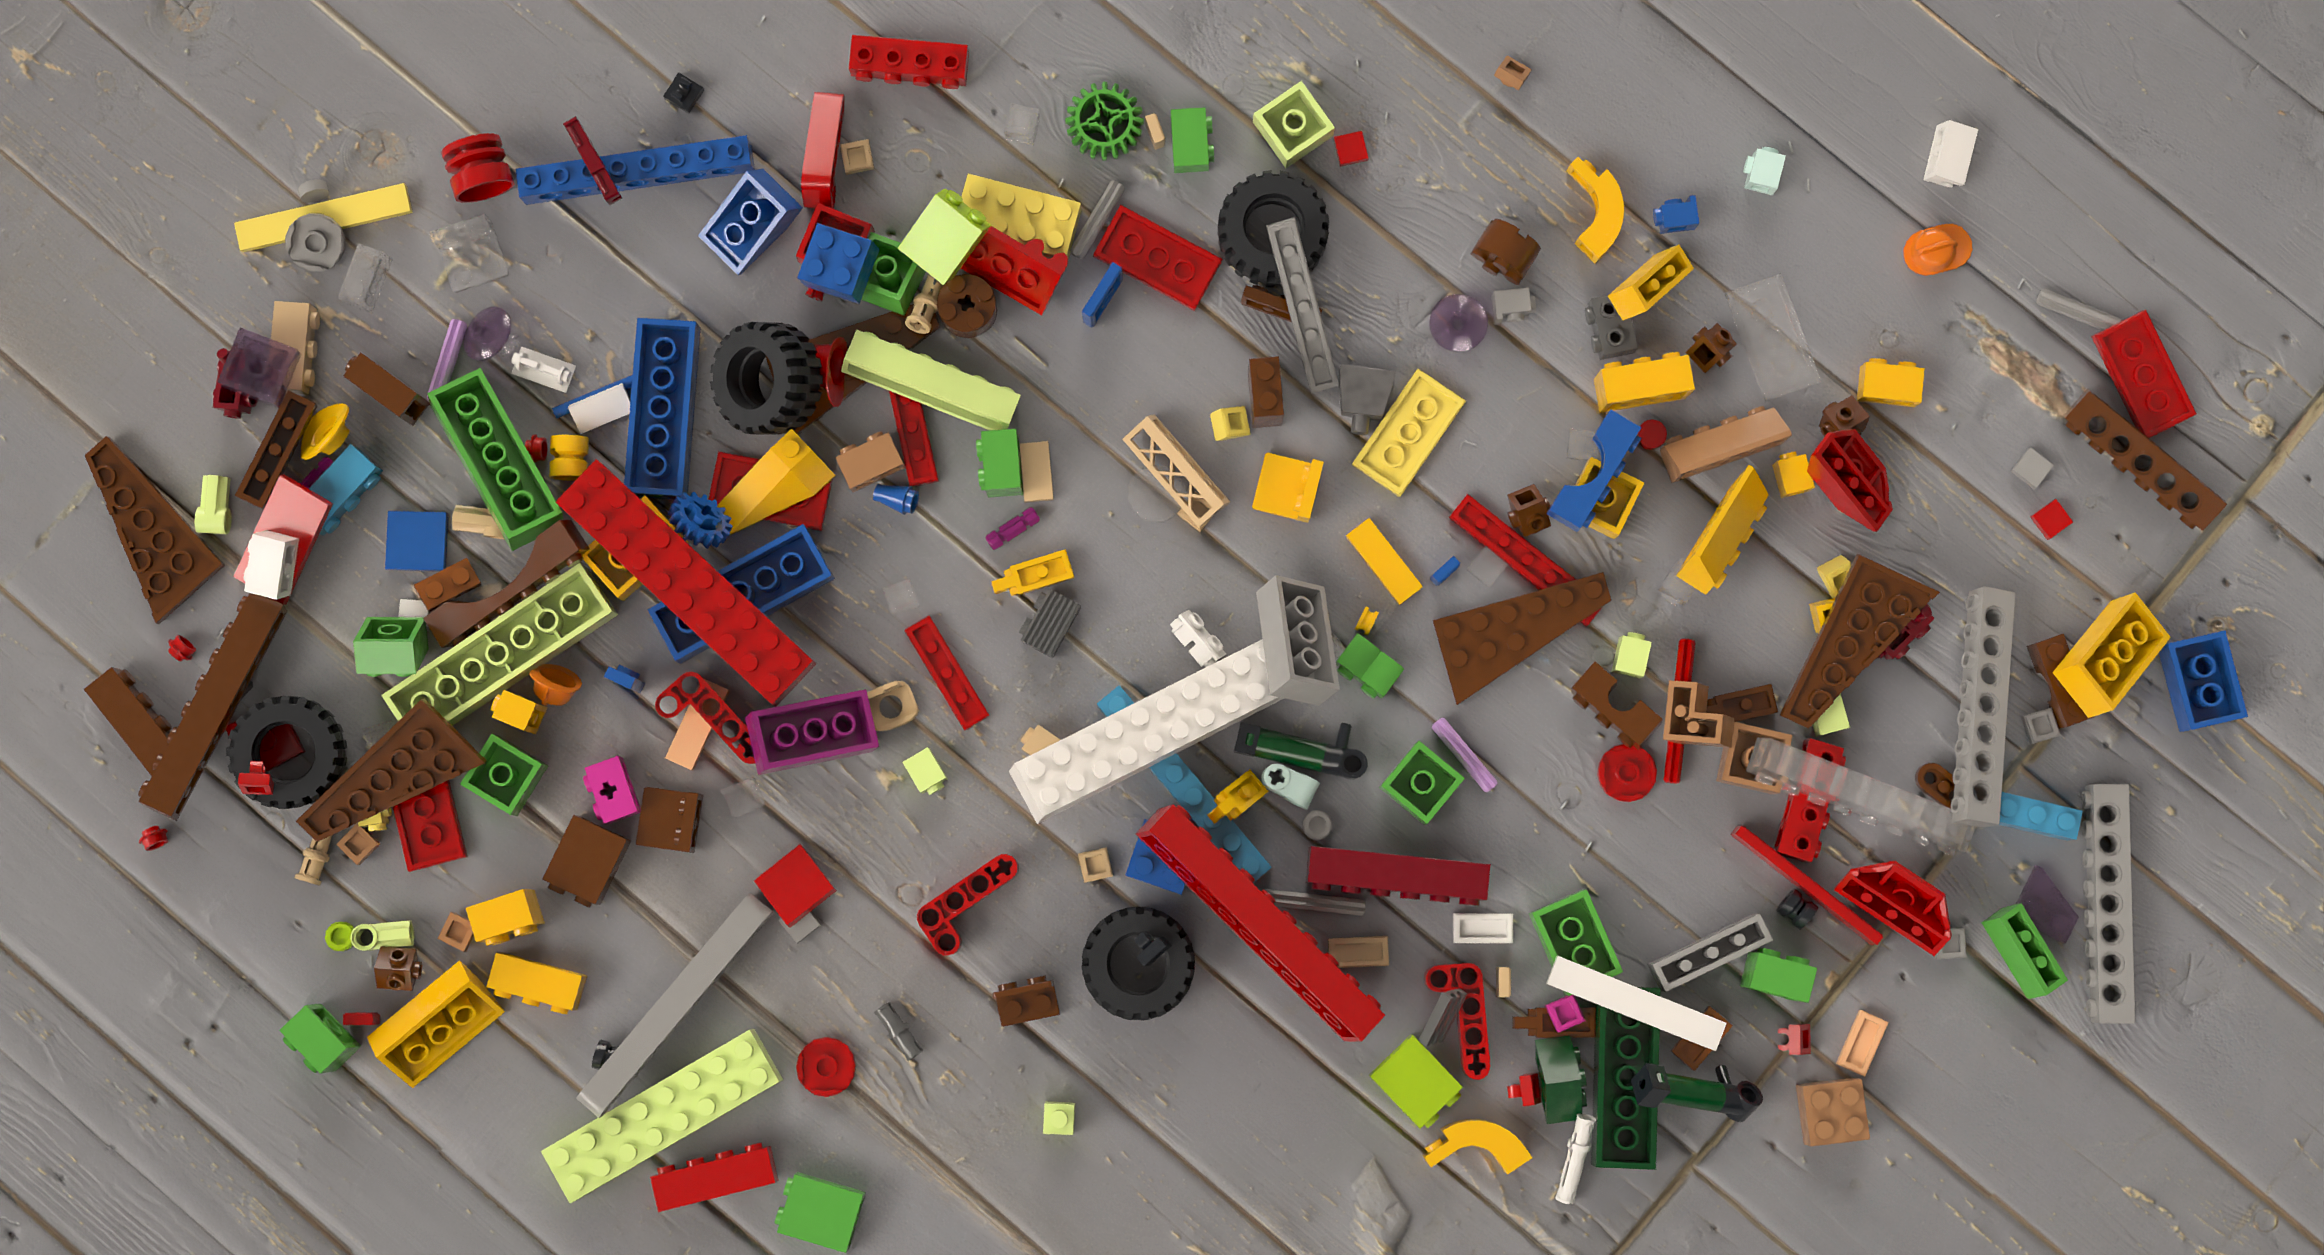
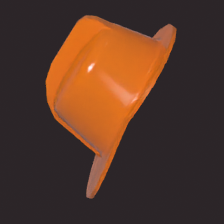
[1903,224,1972,276]
[529,664,582,706]

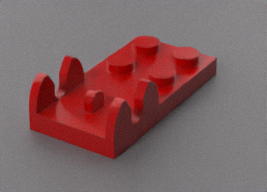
[960,226,1068,316]

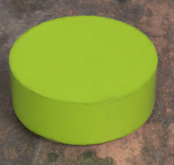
[325,922,354,951]

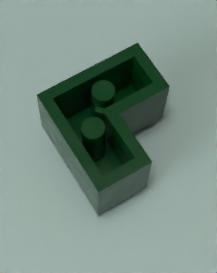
[1535,1035,1587,1124]

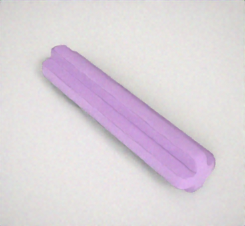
[427,319,467,400]
[1432,718,1497,792]

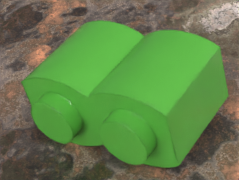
[1336,633,1404,699]

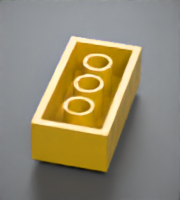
[2052,592,2171,718]

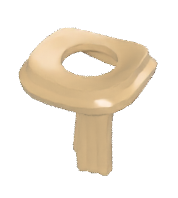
[867,681,919,731]

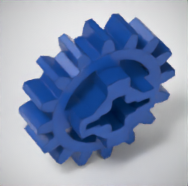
[668,492,733,549]

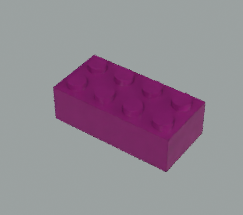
[745,689,879,775]

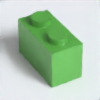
[1171,107,1214,173]

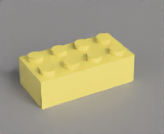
[962,174,1082,259]

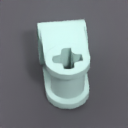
[1261,763,1320,810]

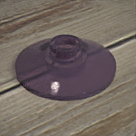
[1429,294,1488,352]
[464,307,511,361]

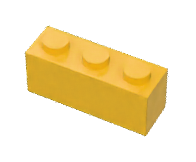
[1608,244,1694,320]
[486,952,587,1015]

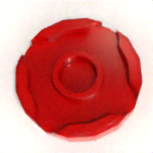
[1597,744,1657,802]
[796,1037,856,1097]

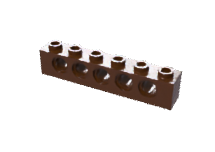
[2064,388,2227,531]

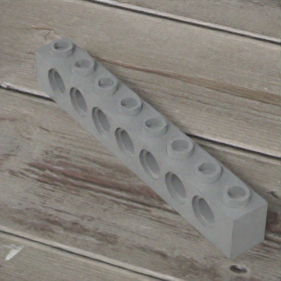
[1951,586,2015,828]
[2081,784,2135,1024]

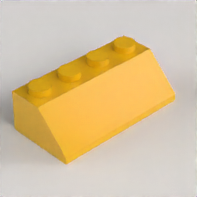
[1676,465,1769,595]
[367,960,505,1088]

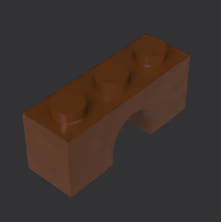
[2026,634,2095,729]
[1571,662,1663,750]

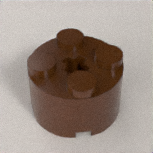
[1471,219,1541,285]
[937,274,997,338]

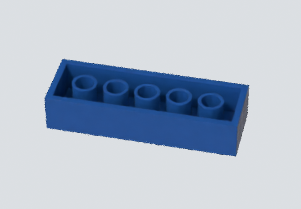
[624,318,701,500]
[647,524,835,664]

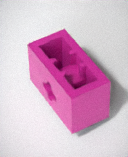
[583,756,641,824]

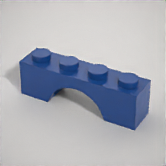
[1547,409,1641,532]

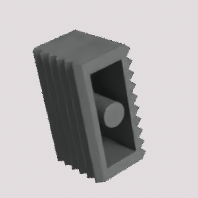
[1019,589,1081,659]

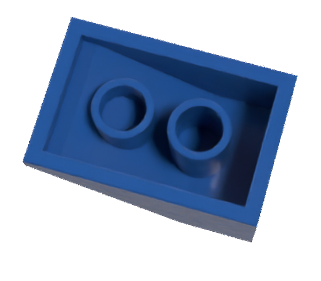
[698,168,803,275]

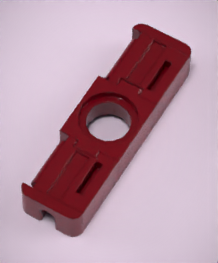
[563,116,623,205]

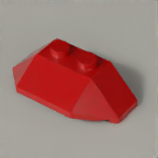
[1807,429,1893,532]
[1834,861,1952,956]

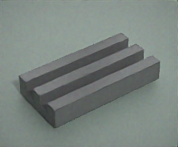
[1419,988,1467,1047]

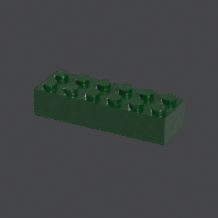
[1591,987,1661,1170]

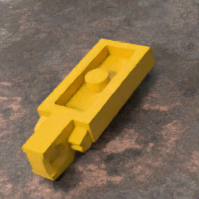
[991,549,1075,596]
[1207,769,1269,824]

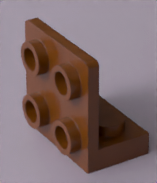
[636,787,703,853]
[992,975,1060,1027]

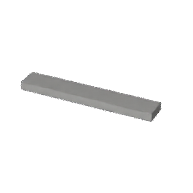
[1266,217,1339,393]

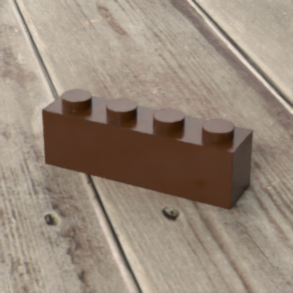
[235,390,317,510]
[84,667,172,776]

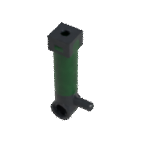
[1234,722,1368,780]
[1631,1063,1763,1122]

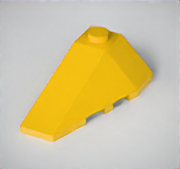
[717,429,836,535]

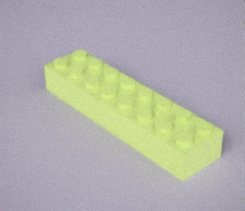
[381,563,618,726]
[541,1029,783,1204]

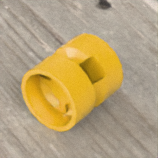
[549,435,589,481]

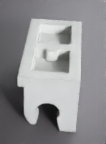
[1923,120,1978,187]

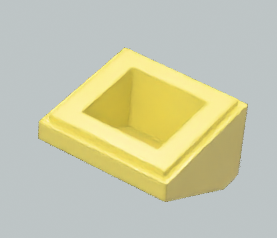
[1210,406,1251,441]
[1817,555,1851,598]

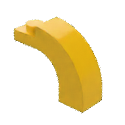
[1567,157,1624,264]
[1422,1119,1532,1175]

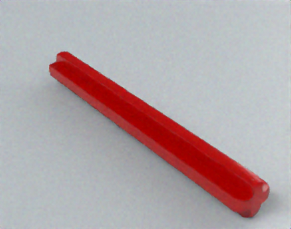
[1664,638,1696,784]

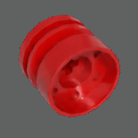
[441,133,515,203]

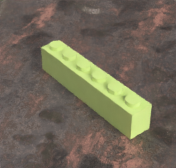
[841,330,1021,431]

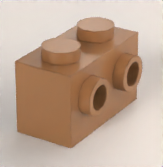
[835,431,906,492]

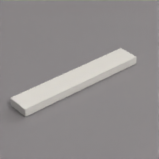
[1546,956,1727,1051]

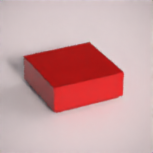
[1333,131,1369,167]
[2030,499,2073,540]
[343,1012,380,1025]

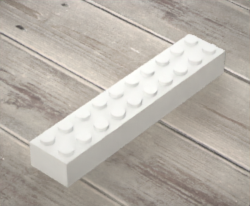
[1009,639,1284,824]

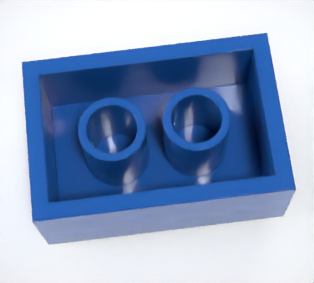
[2159,630,2248,732]

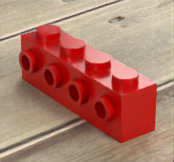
[849,35,969,89]
[1773,738,1846,863]
[650,1142,779,1212]

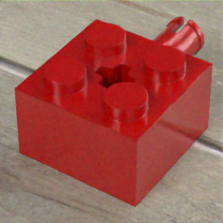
[796,203,875,302]

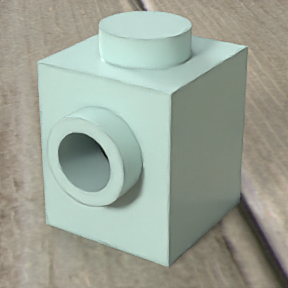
[1743,147,1786,195]

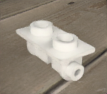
[511,347,576,393]
[1170,610,1226,667]

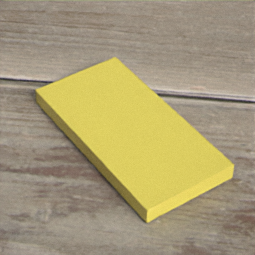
[1352,369,1466,497]

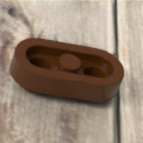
[1915,763,1955,811]

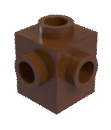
[1685,323,1737,373]
[1819,395,1870,437]
[1507,484,1551,537]
[374,946,422,991]

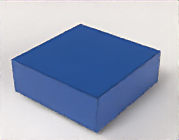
[1430,556,1460,586]

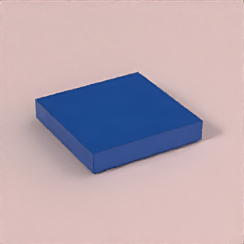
[1082,262,1123,328]
[385,511,449,571]

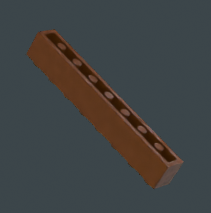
[138,593,288,821]

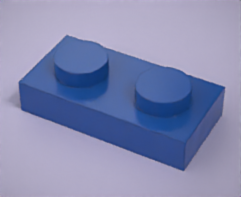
[604,664,645,693]

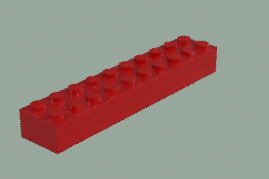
[555,459,817,707]
[1135,804,1385,1042]

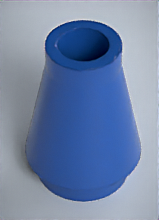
[873,484,919,515]

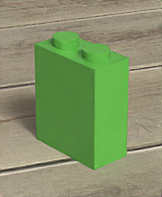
[774,1172,866,1253]

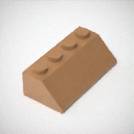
[1660,406,1792,483]

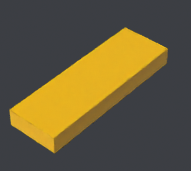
[1346,518,1423,605]

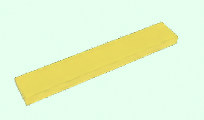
[234,183,413,252]

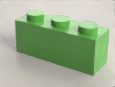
[1981,903,2068,999]

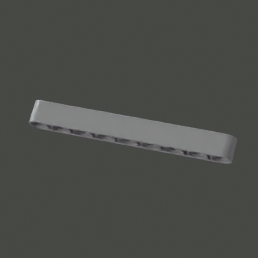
[576,893,773,1118]

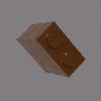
[343,352,430,426]
[1248,356,1284,428]
[542,815,631,908]

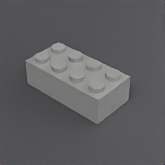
[1256,575,1340,706]

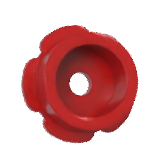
[525,434,548,463]
[168,635,196,662]
[139,826,168,851]

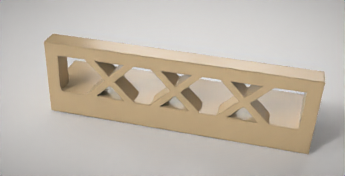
[1122,414,1230,527]

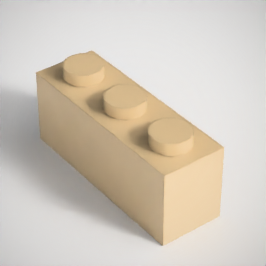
[266,301,320,395]

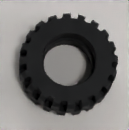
[1217,170,1329,287]
[710,322,823,435]
[226,696,347,809]
[1081,907,1195,1021]

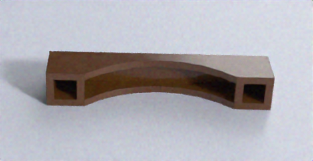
[423,520,590,648]

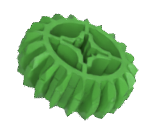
[1065,81,1144,161]

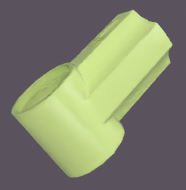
[194,475,232,534]
[350,920,415,951]

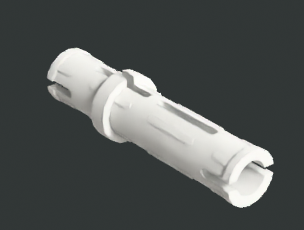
[1555,1113,1596,1204]

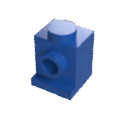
[1653,195,1699,234]

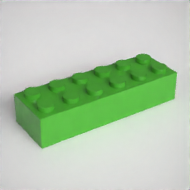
[427,368,564,551]

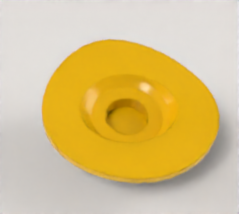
[301,403,350,460]

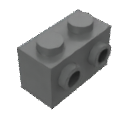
[1585,295,1638,360]

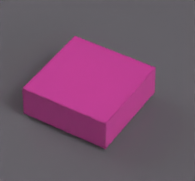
[1545,994,1586,1033]

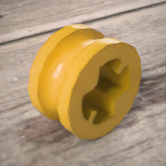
[1354,606,1379,636]

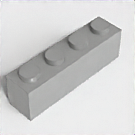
[1647,913,1773,992]

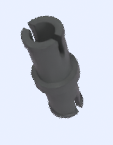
[874,1002,924,1061]

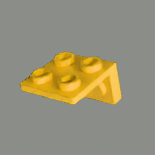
[1252,453,1324,523]

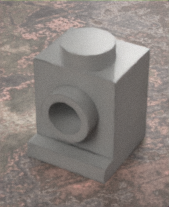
[1491,288,1536,325]

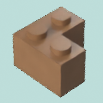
[1663,680,1734,748]

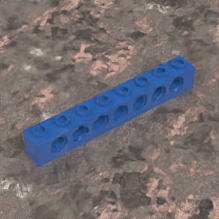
[515,135,755,205]

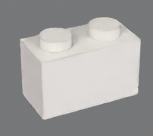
[244,530,299,600]

